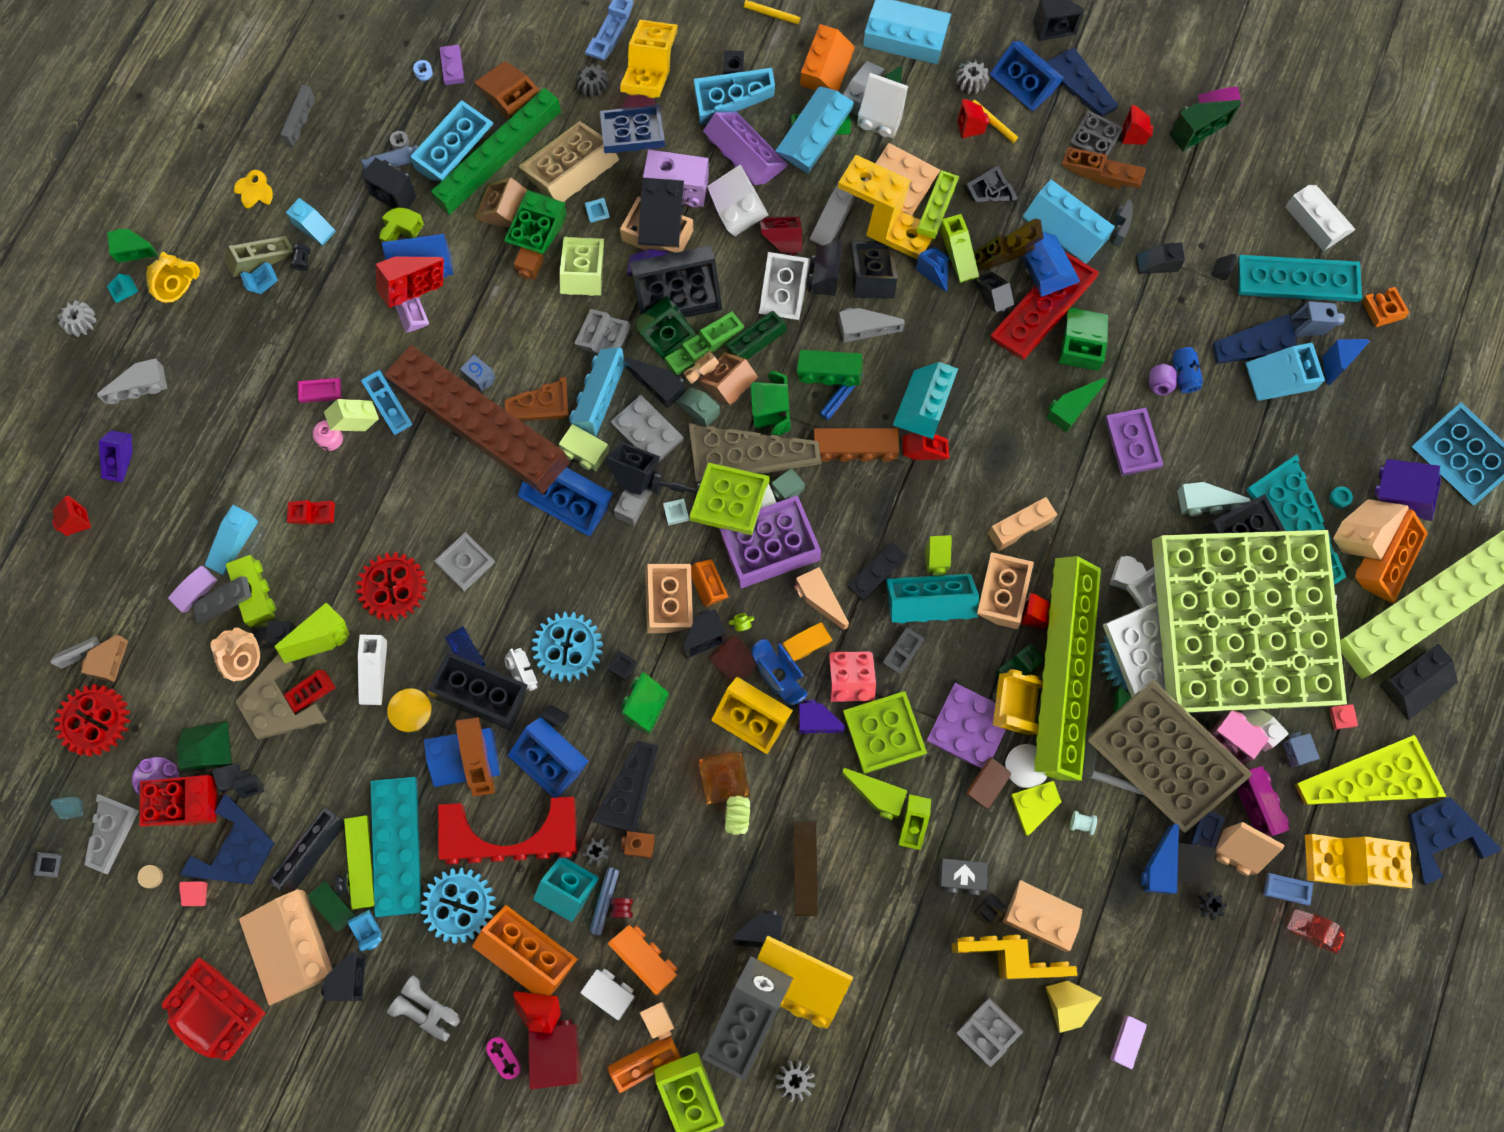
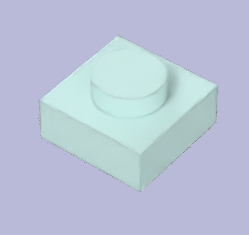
[663,499,689,525]

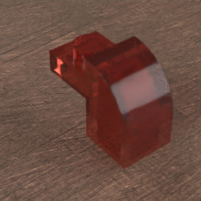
[1287,908,1346,954]

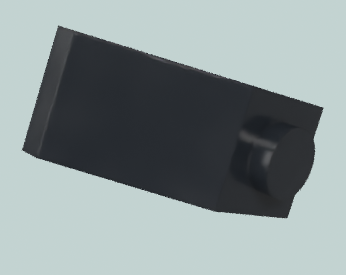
[1136,242,1185,274]
[974,272,1014,312]
[252,621,297,648]

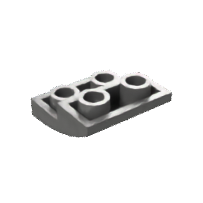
[1070,110,1123,156]

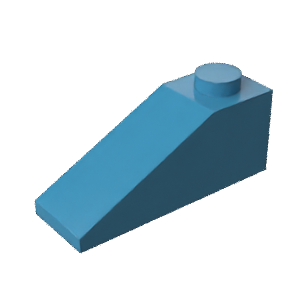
[361,369,413,435]

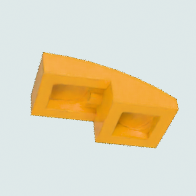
[782,622,832,662]

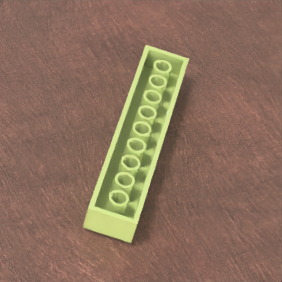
[1340,530,1504,679]

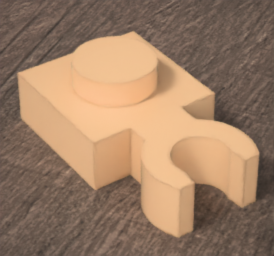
[683,351,719,384]

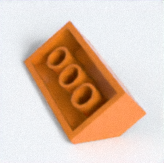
[1355,509,1428,603]
[472,905,578,995]

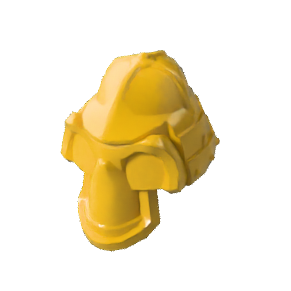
[146,252,200,303]

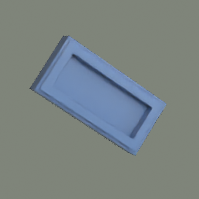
[1263,873,1313,906]

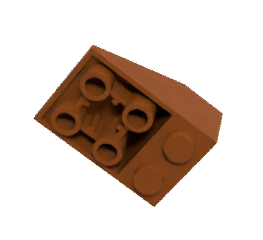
[474,61,539,121]

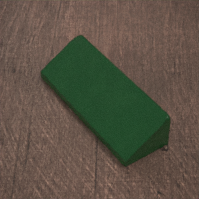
[725,310,787,360]

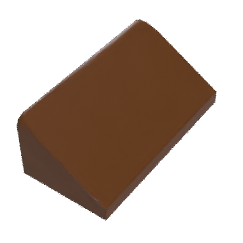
[966,757,1011,809]

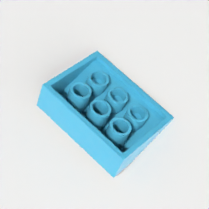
[863,0,951,64]
[1411,402,1504,506]

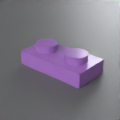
[440,45,465,85]

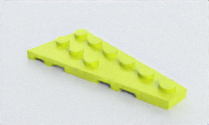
[1295,735,1446,805]

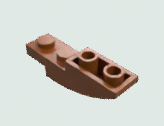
[1062,147,1146,189]
[456,717,495,796]

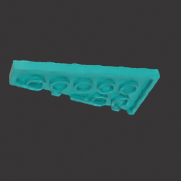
[1246,454,1346,585]

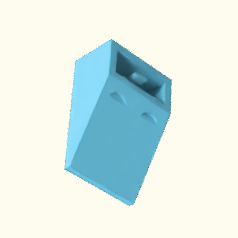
[1245,343,1325,401]

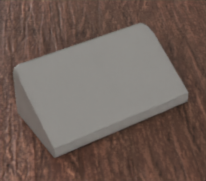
[51,636,100,669]

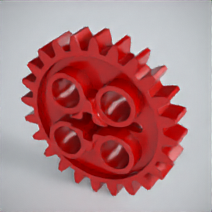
[356,552,428,622]
[54,684,130,757]

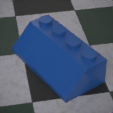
[518,467,613,537]

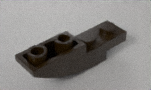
[973,218,1044,271]

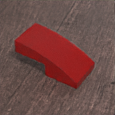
[287,500,335,524]

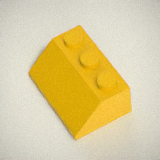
[711,677,793,754]

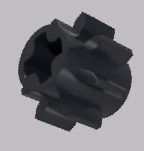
[1196,891,1227,921]

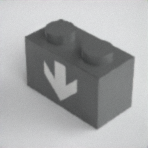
[938,859,988,896]

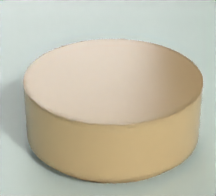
[137,865,163,888]

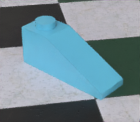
[205,505,258,576]

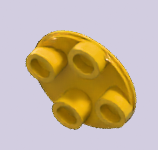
[387,688,432,732]

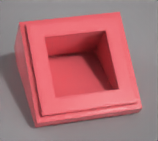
[180,882,207,906]

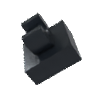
[233,769,264,799]

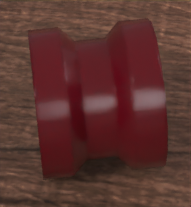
[610,898,633,918]

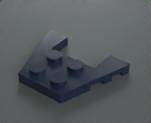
[180,794,275,884]
[1408,797,1501,885]

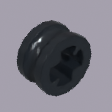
[335,873,350,895]

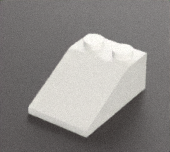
[857,73,908,138]
[707,165,768,236]
[759,252,810,320]

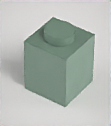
[771,468,805,502]

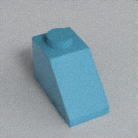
[286,198,336,246]

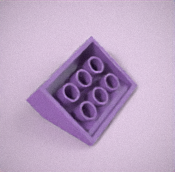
[719,495,821,588]

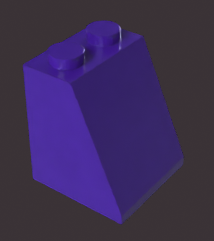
[1374,459,1441,521]

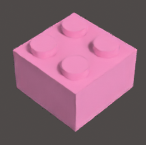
[1209,710,1269,764]

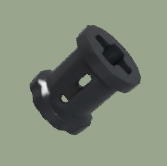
[290,244,311,271]

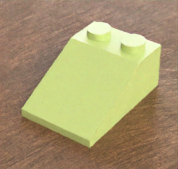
[560,237,604,296]

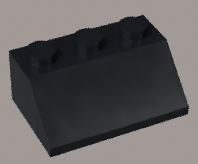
[1379,643,1458,720]

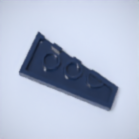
[1046,47,1118,117]
[1212,314,1297,364]

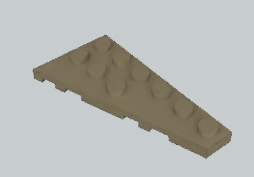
[689,423,822,484]

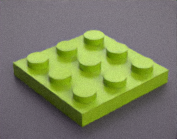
[689,462,770,535]
[843,691,927,774]

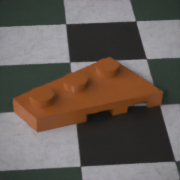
[505,376,569,421]

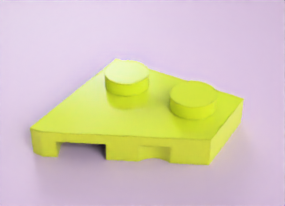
[1011,781,1061,836]

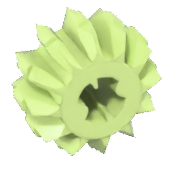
[725,796,750,835]

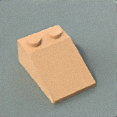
[1333,499,1409,560]
[1213,822,1284,876]

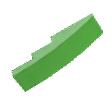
[664,312,744,375]

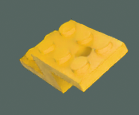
[620,20,678,98]
[1305,834,1413,888]
[952,935,1077,979]

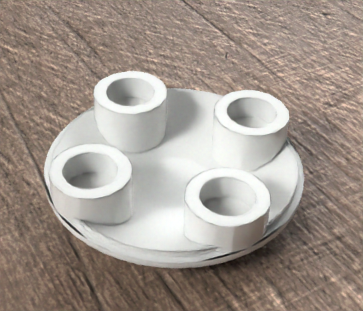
[1005,744,1047,788]

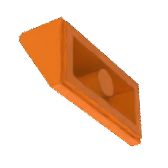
[691,559,728,607]

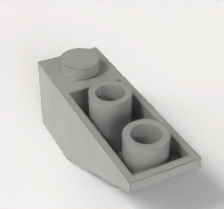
[97,358,167,404]

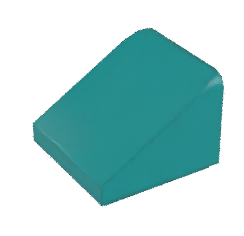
[107,274,138,303]

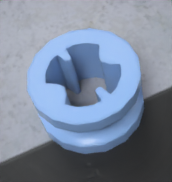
[413,60,433,81]

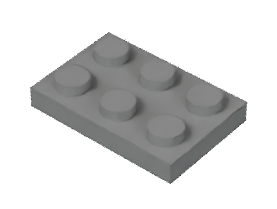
[610,395,684,462]

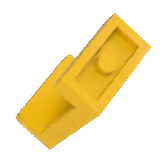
[993,670,1043,735]

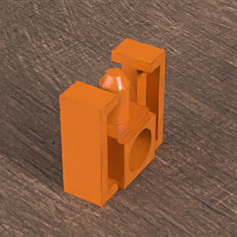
[1362,287,1409,327]

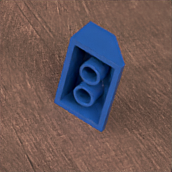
[990,41,1064,111]
[1021,232,1080,297]
[382,234,454,278]
[508,717,589,798]
[424,728,500,787]

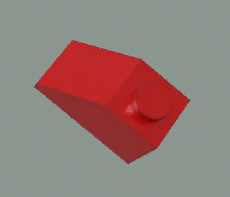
[957,99,989,138]
[1122,105,1153,145]
[902,432,949,460]
[52,495,91,536]
[1020,593,1051,629]
[513,991,561,1034]

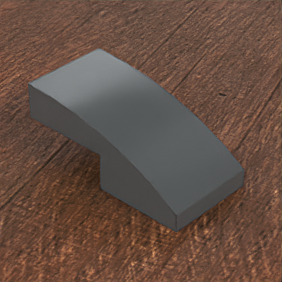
[883,627,925,675]

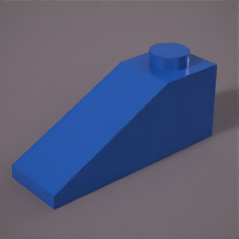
[1141,824,1179,894]

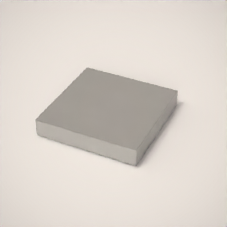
[434,532,495,592]

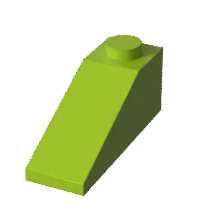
[841,768,907,820]

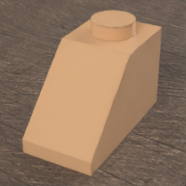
[640,1002,674,1041]

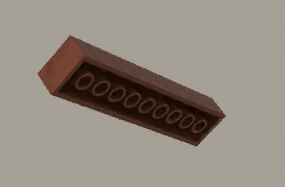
[384,345,570,494]

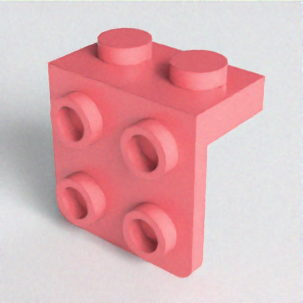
[829,651,876,702]

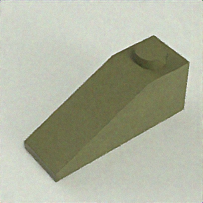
[224,236,294,278]

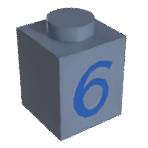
[460,355,495,392]

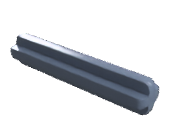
[589,867,619,935]

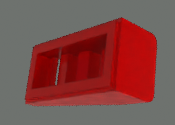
[284,670,335,713]

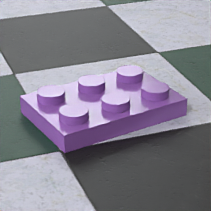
[1104,408,1163,476]

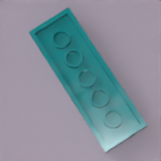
[1237,255,1362,302]
[371,777,422,917]

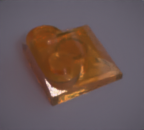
[698,751,750,805]

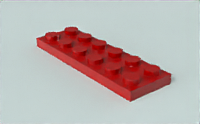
[990,252,1099,361]

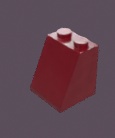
[529,1020,582,1089]

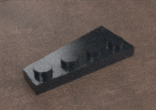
[592,741,659,832]

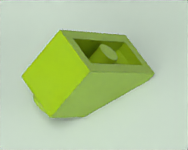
[925,535,952,575]
[899,794,931,850]

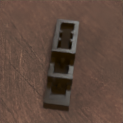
[794,822,817,916]

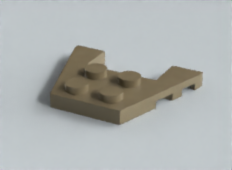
[235,655,327,739]

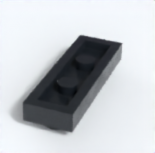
[847,542,908,602]

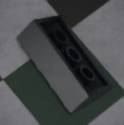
[428,652,528,731]

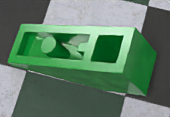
[1047,378,1107,432]

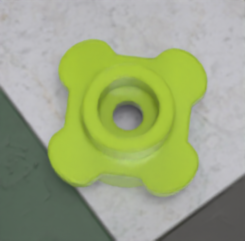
[729,613,754,631]

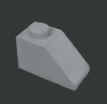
[614,487,652,527]

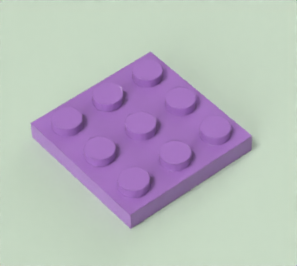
[926,683,1006,770]

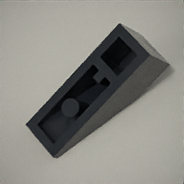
[623,357,685,409]

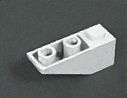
[358,635,387,705]

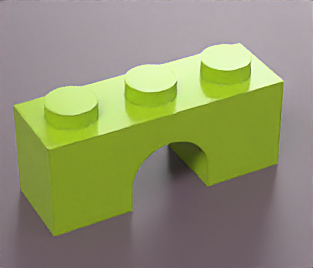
[225,555,276,627]

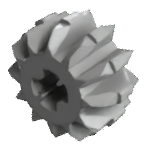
[955,60,989,94]
[57,300,96,337]
[776,1060,815,1102]

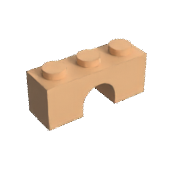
[988,497,1057,551]

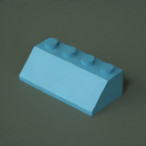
[775,86,854,174]
[410,100,493,181]
[1022,180,1115,264]
[569,347,625,437]

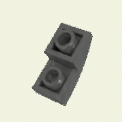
[1113,199,1133,247]

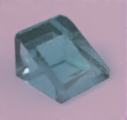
[51,797,83,819]

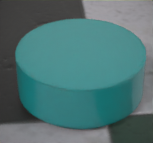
[1329,486,1353,509]

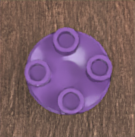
[132,757,180,796]

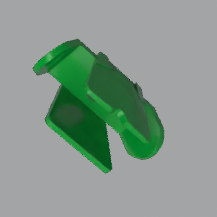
[751,371,791,436]

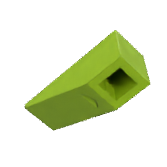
[939,214,979,283]

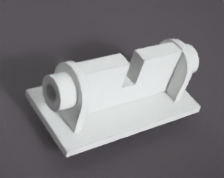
[505,648,538,691]

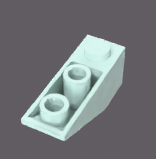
[1177,482,1250,516]

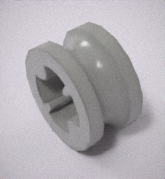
[390,131,410,150]

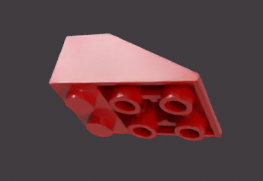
[376,257,444,308]
[139,775,217,827]

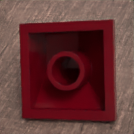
[760,216,802,255]

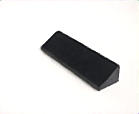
[268,807,345,894]

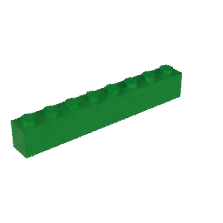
[431,87,561,215]

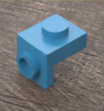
[240,262,278,294]
[348,910,382,951]

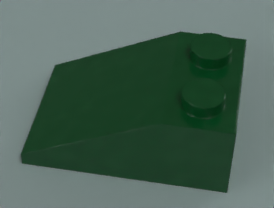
[1169,100,1242,152]

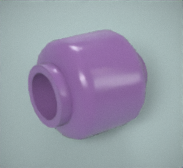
[1149,364,1177,395]

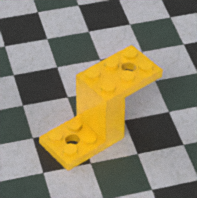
[837,155,933,260]

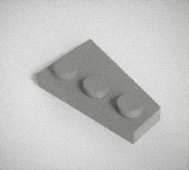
[84,794,139,874]

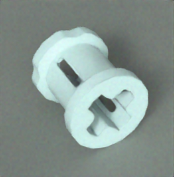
[1070,810,1097,835]

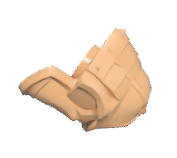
[211,627,260,682]

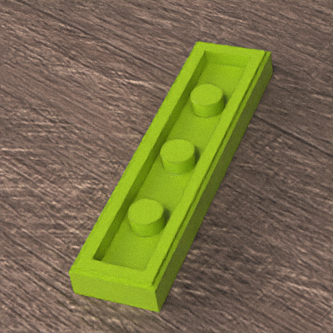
[916,170,959,239]
[344,816,375,910]

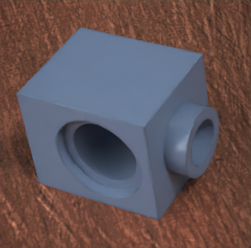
[1282,732,1320,768]

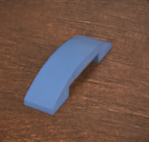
[585,0,633,61]

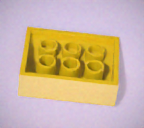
[757,936,853,1029]

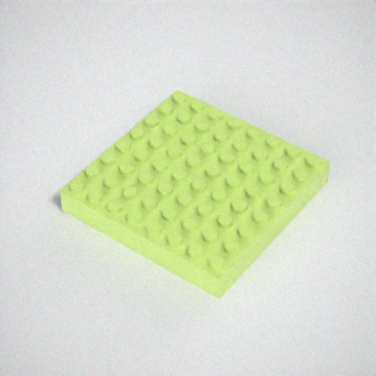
[1152,530,1347,713]

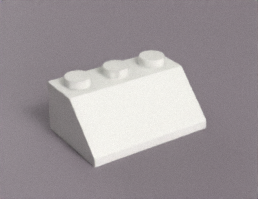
[1285,185,1355,252]

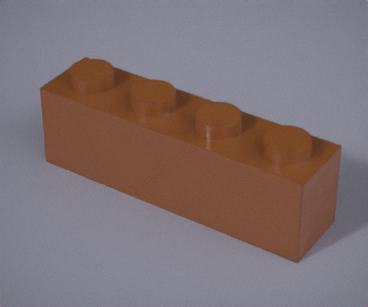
[813,428,899,462]

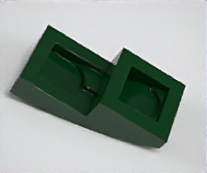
[995,643,1045,677]
[307,880,356,932]

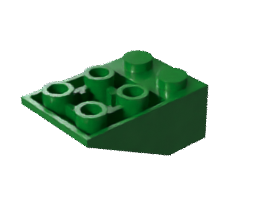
[504,190,567,254]
[1058,307,1108,371]
[621,672,669,735]

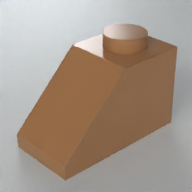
[81,635,128,682]

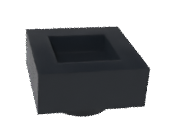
[607,651,638,681]

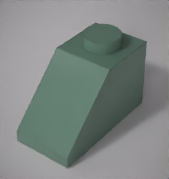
[676,387,720,427]

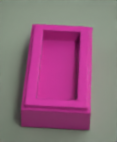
[298,378,342,403]

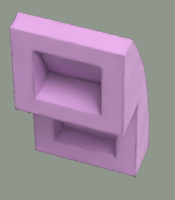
[168,566,217,613]

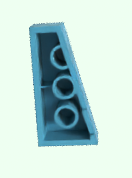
[694,68,775,126]

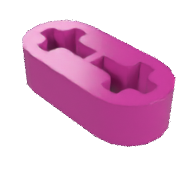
[486,1037,521,1079]

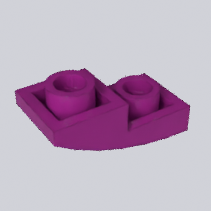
[1198,86,1243,107]

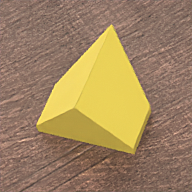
[1046,981,1102,1033]

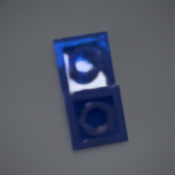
[445,626,486,666]

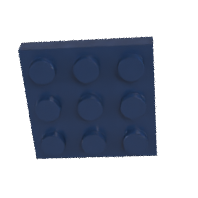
[600,105,665,153]

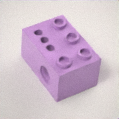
[643,150,709,207]

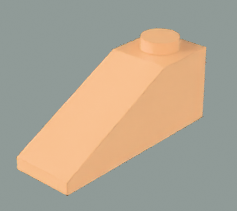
[794,567,849,630]

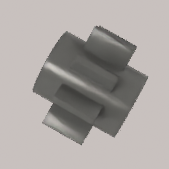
[582,838,610,866]

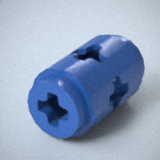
[1172,347,1203,393]

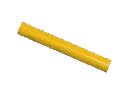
[744,0,800,25]
[972,100,1018,143]

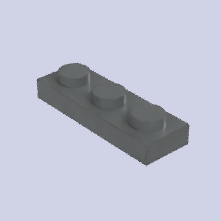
[280,84,315,147]
[192,576,252,624]

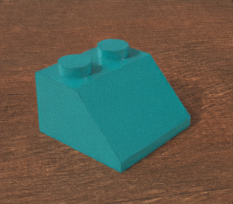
[533,858,599,922]

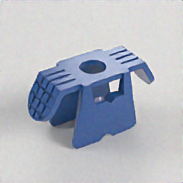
[751,639,807,705]

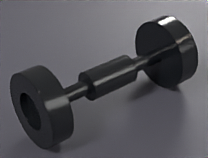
[651,472,701,502]

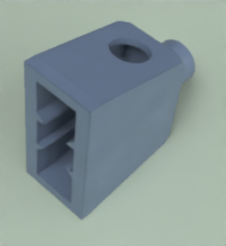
[1290,302,1345,337]

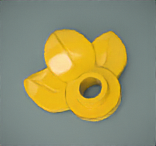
[234,170,273,209]

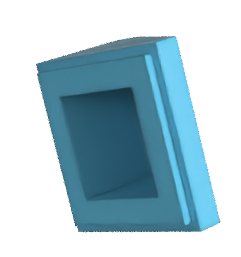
[584,198,610,223]

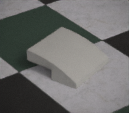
[574,309,631,355]
[957,997,1023,1067]

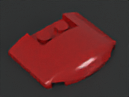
[162,957,265,1061]

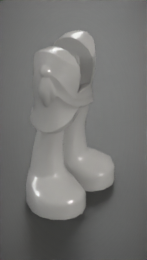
[387,975,460,1042]

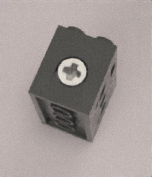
[702,957,793,1080]

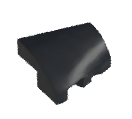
[962,165,1018,202]

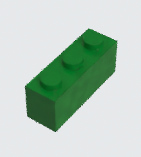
[797,350,863,387]

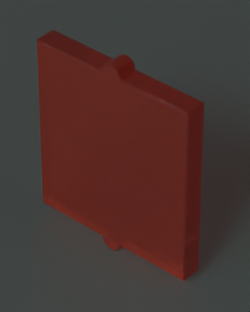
[710,635,757,682]

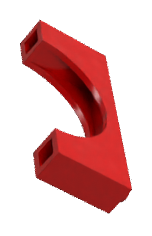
[438,797,577,865]

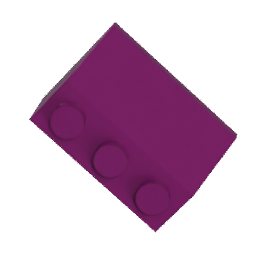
[1236,766,1290,837]

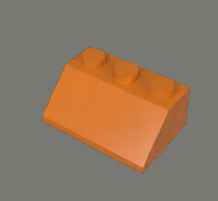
[800,24,855,92]
[608,925,678,995]

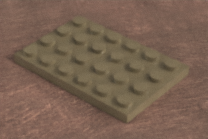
[1088,679,1252,833]

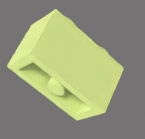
[324,399,379,431]
[559,424,609,471]

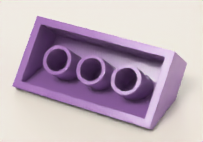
[703,112,788,185]

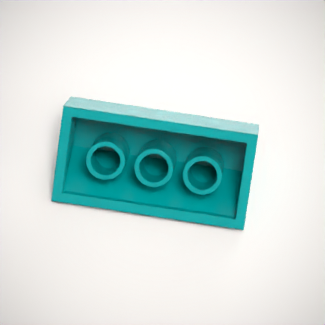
[893,362,958,439]
[887,574,979,623]

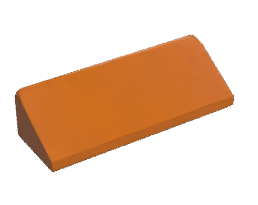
[608,1036,681,1093]

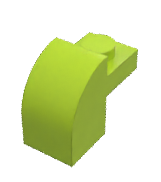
[379,208,424,243]

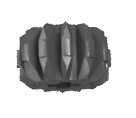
[575,63,609,98]

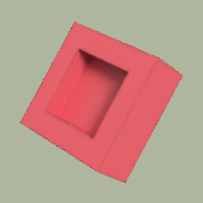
[1329,704,1358,730]

